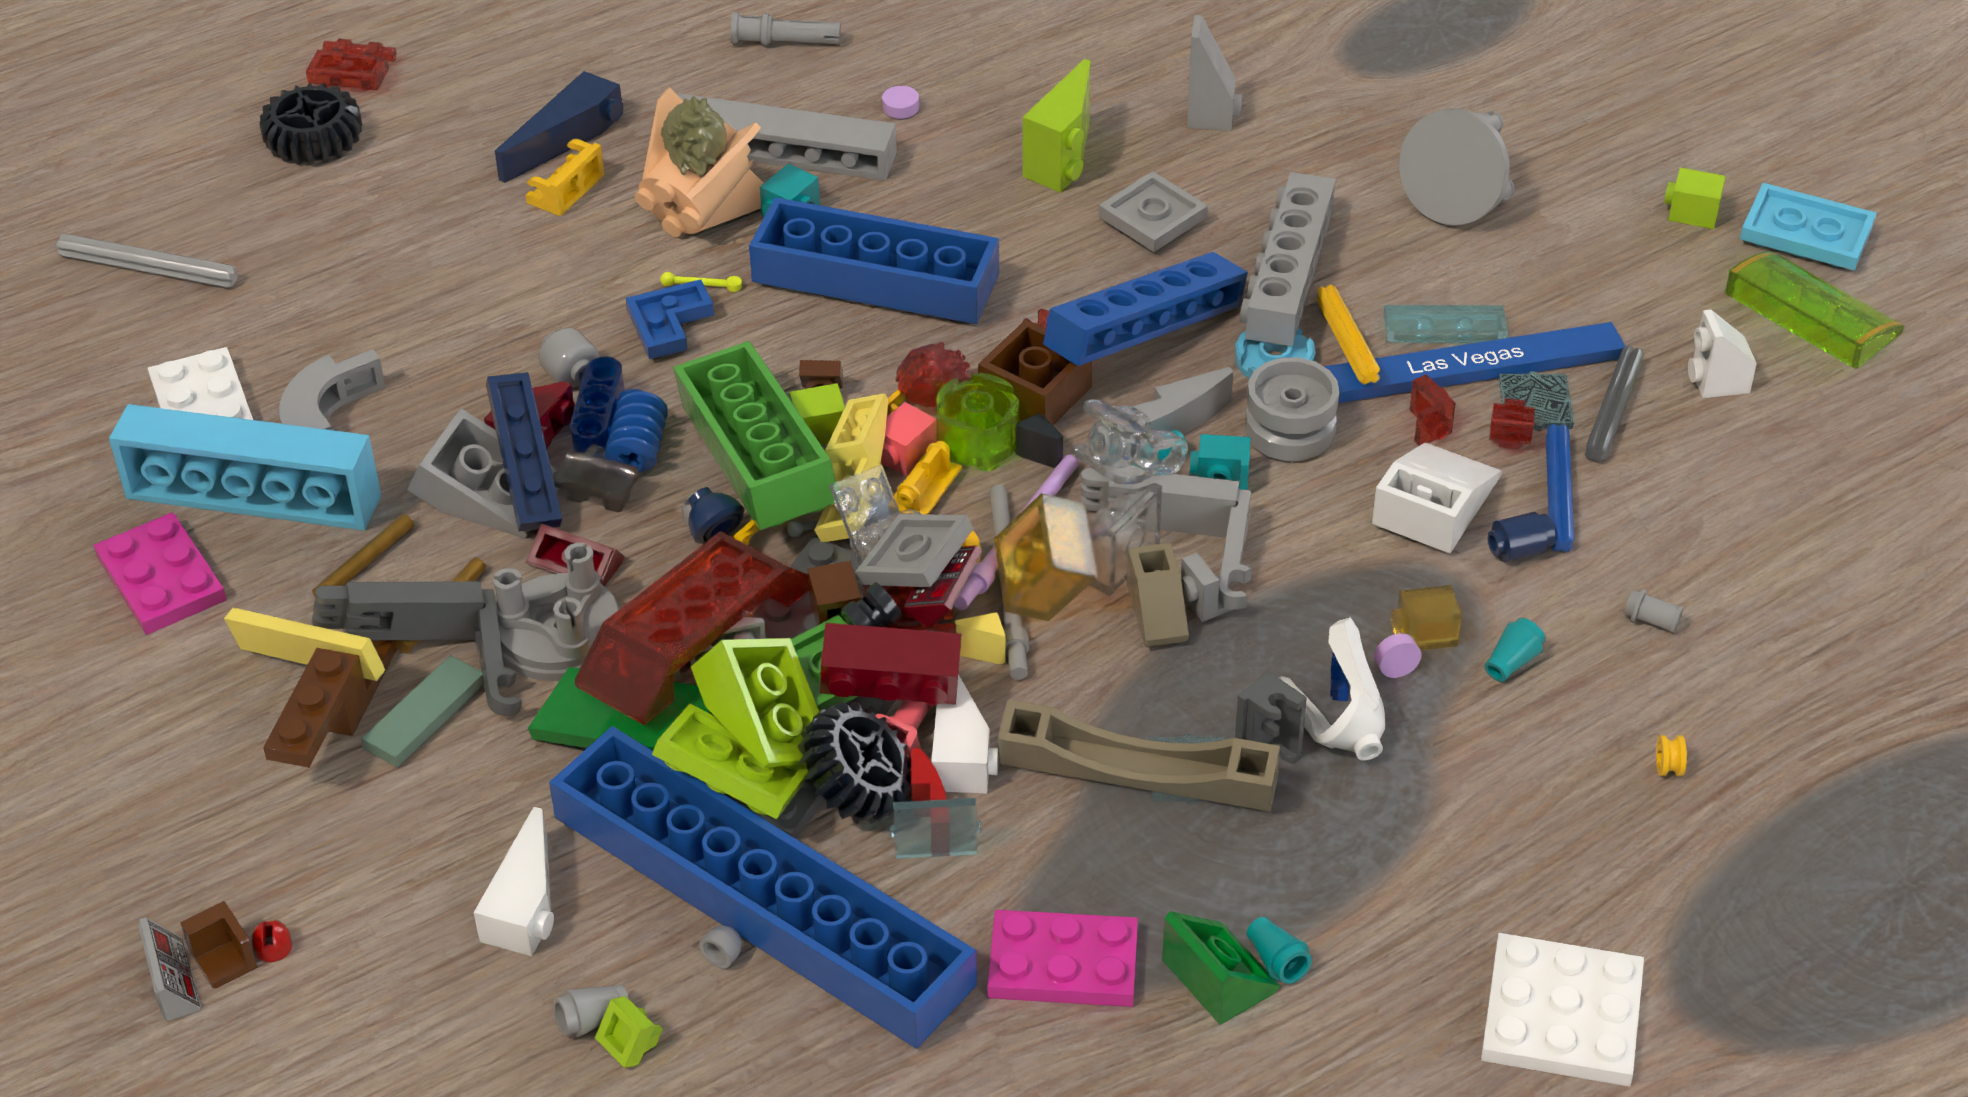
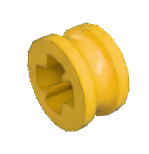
[1656,735,1687,776]

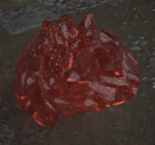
[895,341,972,410]

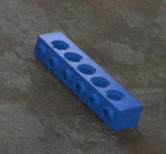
[1043,252,1248,366]

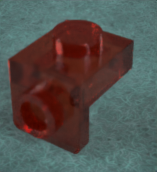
[1409,374,1456,446]

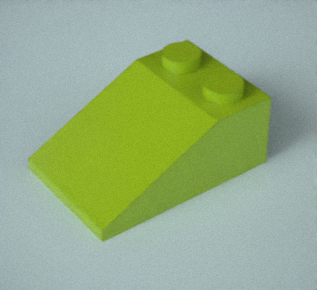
[1023,59,1091,193]
[691,638,819,767]

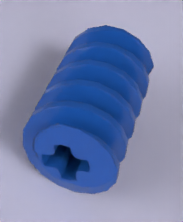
[603,389,668,477]

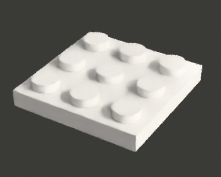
[1481,933,1644,1087]

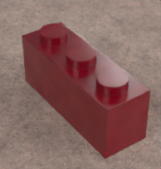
[820,623,962,705]

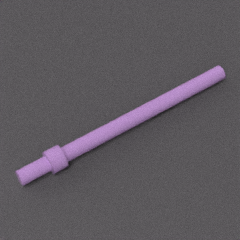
[954,455,1079,610]

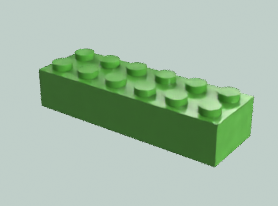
[673,341,840,530]

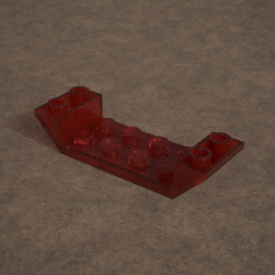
[575,531,809,725]

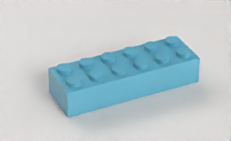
[109,404,382,531]

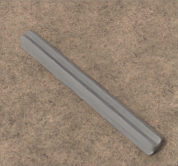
[56,233,238,288]

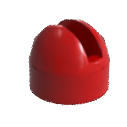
[251,920,292,962]

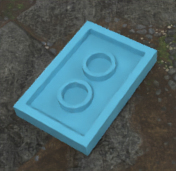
[1740,183,1877,271]

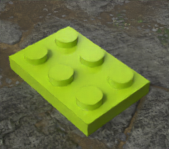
[652,704,808,819]

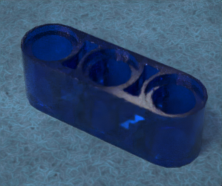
[570,356,625,468]

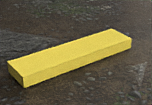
[224,608,385,681]

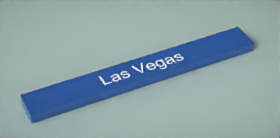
[1324,322,1625,403]

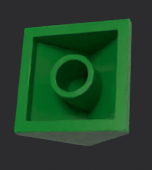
[1162,911,1280,1025]

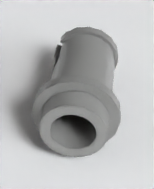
[1624,589,1684,633]

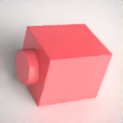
[881,402,938,477]

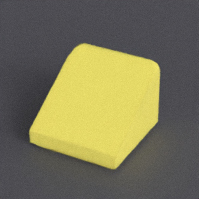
[954,612,1006,664]

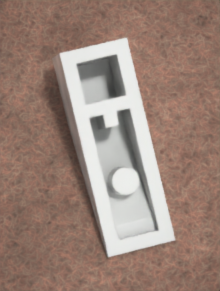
[931,674,998,794]
[474,807,554,956]

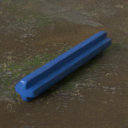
[1546,424,1574,552]

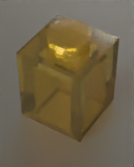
[1391,585,1462,650]

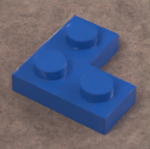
[625,279,714,359]

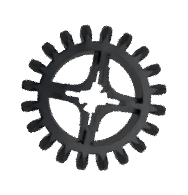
[259,83,362,165]
[797,701,912,824]

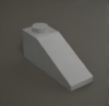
[1187,15,1242,131]

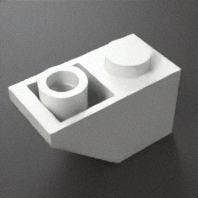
[1688,310,1757,398]

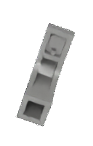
[279,349,386,430]

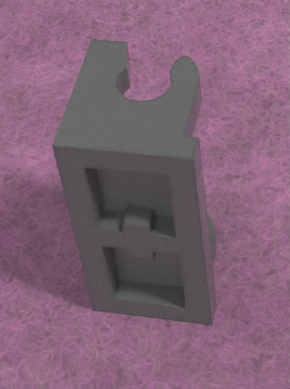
[1235,671,1307,764]

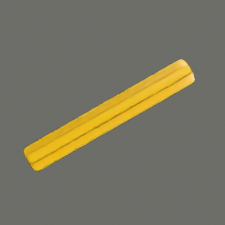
[1316,284,1380,385]

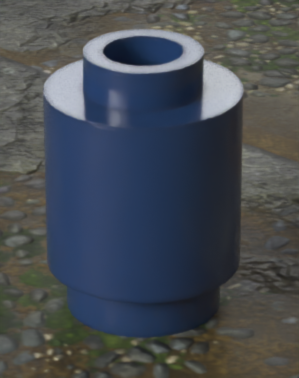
[1487,512,1556,563]

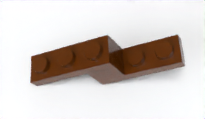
[263,640,398,768]

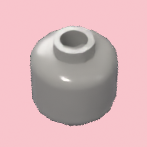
[539,328,599,387]

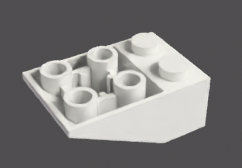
[1372,443,1502,553]

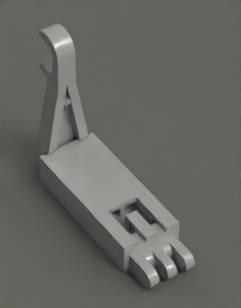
[1081,467,1251,610]

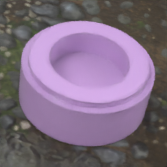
[882,86,919,119]
[1374,633,1422,678]

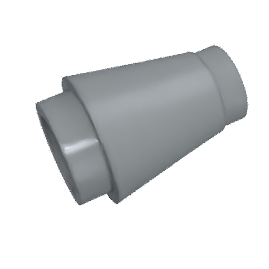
[553,984,629,1037]

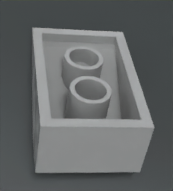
[407,408,567,538]

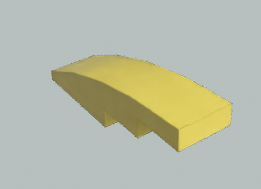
[814,393,888,542]

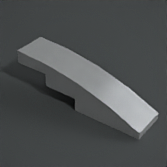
[1091,367,1233,469]

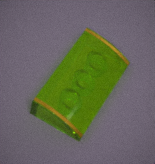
[1725,251,1904,369]

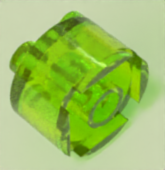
[936,373,1019,471]

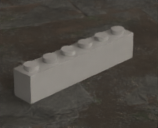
[678,93,897,181]

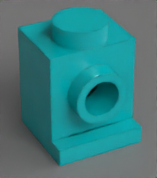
[1189,434,1251,490]

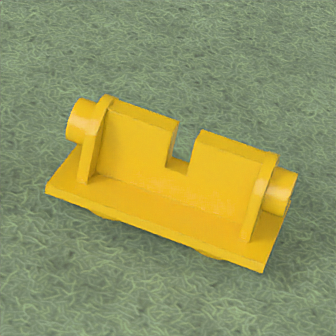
[886,441,962,514]

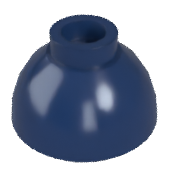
[688,487,745,544]

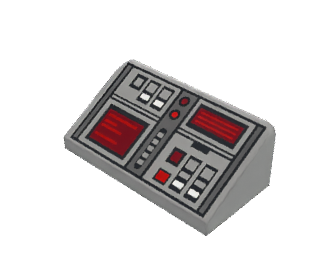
[138,917,201,1021]

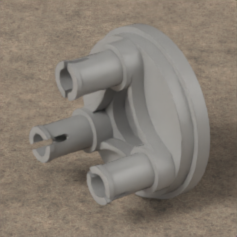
[1399,108,1515,225]
[493,543,624,681]

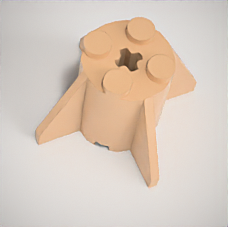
[634,87,764,237]

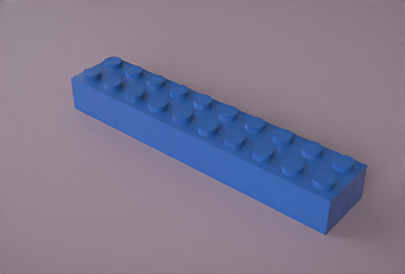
[549,726,977,1049]

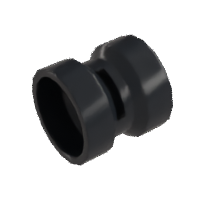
[840,582,903,627]

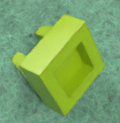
[595,996,663,1068]

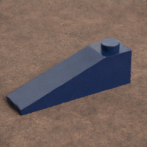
[495,71,623,183]

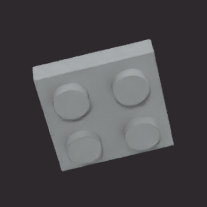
[1099,171,1208,252]
[855,514,974,587]

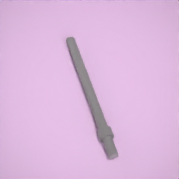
[990,485,1029,680]

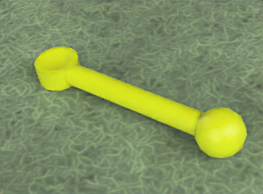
[660,272,742,292]

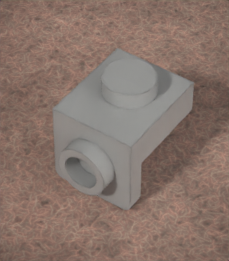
[1181,552,1234,622]

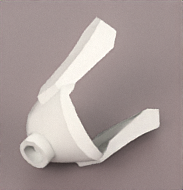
[1278,617,1385,760]

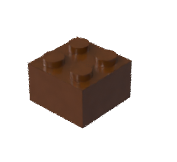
[978,319,1092,425]

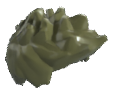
[661,96,727,177]

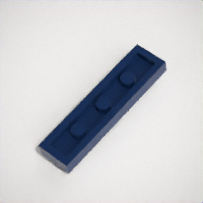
[486,372,562,532]

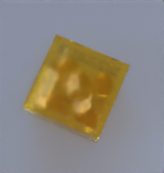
[993,493,1098,621]

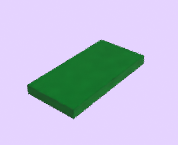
[528,667,714,751]

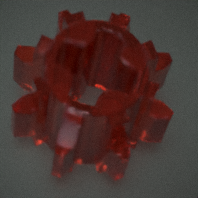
[1489,398,1535,449]

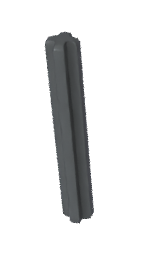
[1585,345,1644,463]

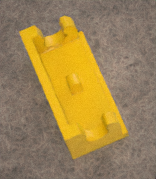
[525,139,605,217]

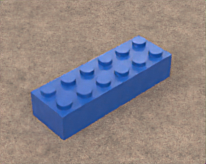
[749,197,999,324]

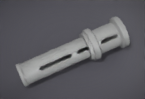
[731,11,841,46]

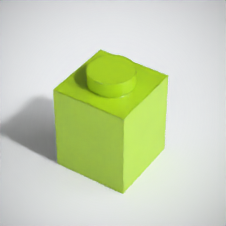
[1664,167,1726,229]
[789,383,845,445]

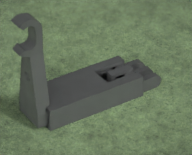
[312,581,522,716]

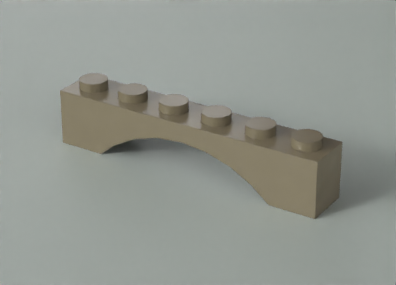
[998,699,1280,812]

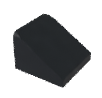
[1014,413,1063,468]

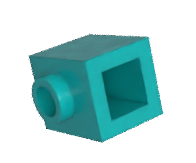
[760,163,820,218]

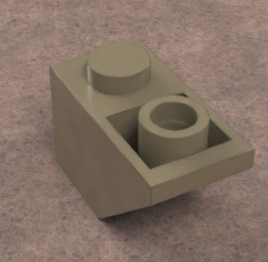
[1127,542,1189,647]

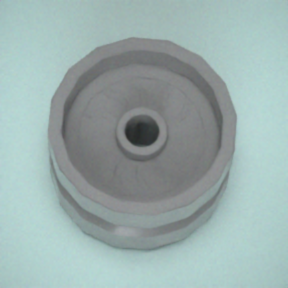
[1245,357,1339,461]

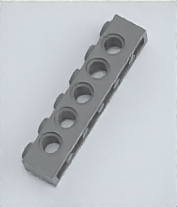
[1240,172,1336,347]

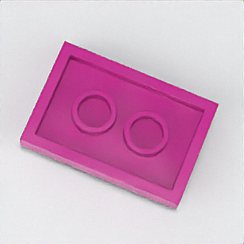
[93,512,227,635]
[987,910,1138,1007]

